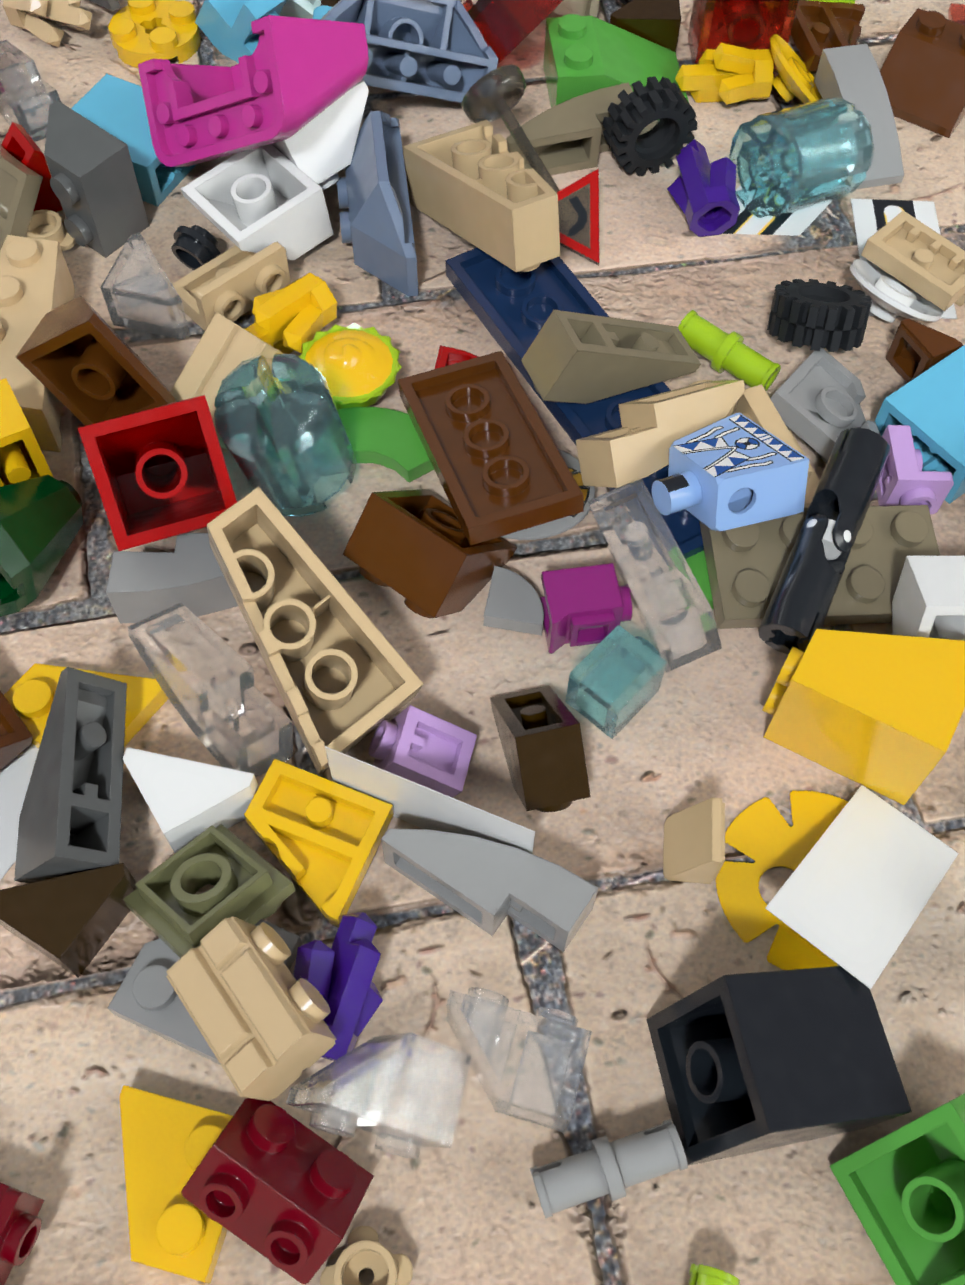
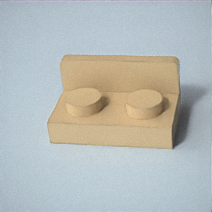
[861,211,965,311]

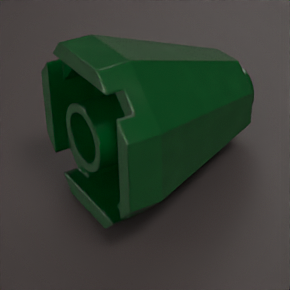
[0,475,84,617]

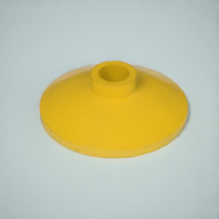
[770,33,829,113]

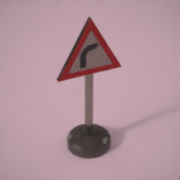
[461,64,599,266]

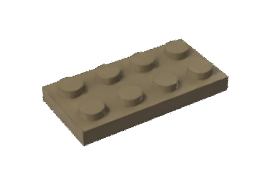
[700,505,940,629]

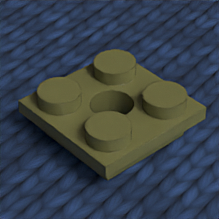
[123,824,296,958]

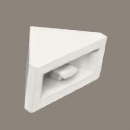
[123,747,259,853]

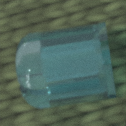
[729,98,875,218]
[214,353,357,517]

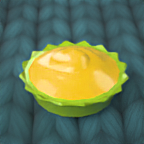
[295,323,402,409]

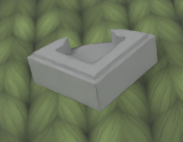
[483,566,544,636]

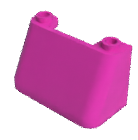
[138,15,369,167]

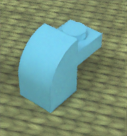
[195,0,287,63]

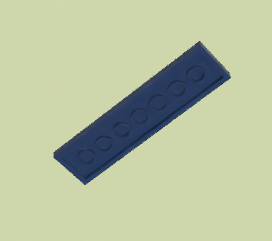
[446,248,704,571]

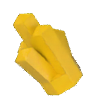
[675,43,774,105]
[245,273,337,357]

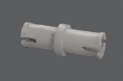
[530,1119,688,1219]

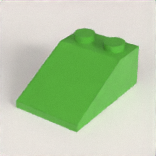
[543,14,689,120]

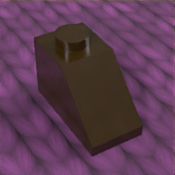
[490,685,591,812]

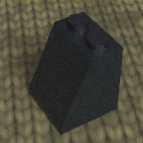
[646,966,912,1165]

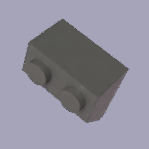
[44,100,149,258]

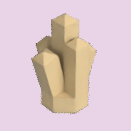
[3,0,92,48]

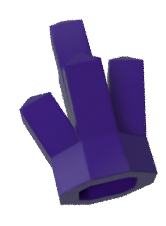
[667,139,740,237]
[293,912,383,1065]

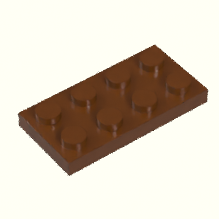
[398,351,584,546]

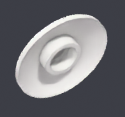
[850,259,943,323]

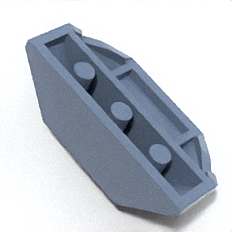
[320,0,498,108]
[337,111,418,296]

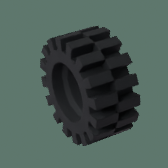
[602,76,698,176]
[767,279,872,352]

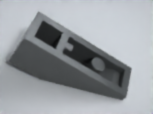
[14,667,127,883]

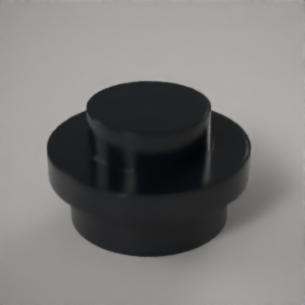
[171,225,221,270]

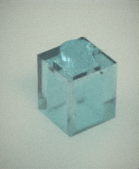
[565,625,667,739]

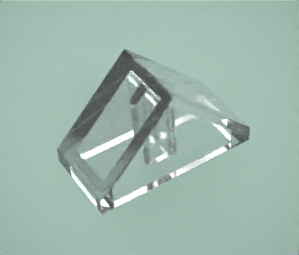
[100,232,191,340]

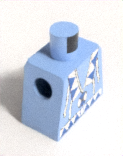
[651,412,809,531]

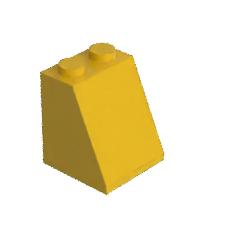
[762,629,965,805]

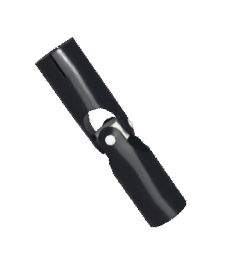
[758,428,890,654]

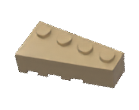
[403,120,560,272]
[0,235,75,452]
[207,487,424,775]

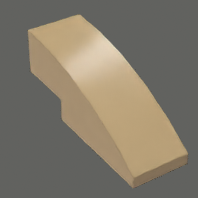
[576,380,745,488]

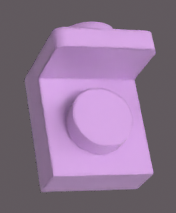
[876,425,954,514]
[369,705,477,798]

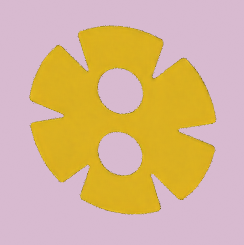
[715,791,848,970]

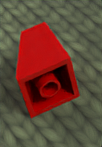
[78,394,237,551]

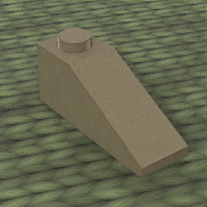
[521,310,701,404]

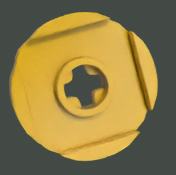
[108,0,201,68]

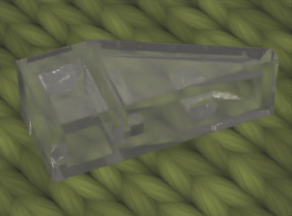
[587,479,722,673]

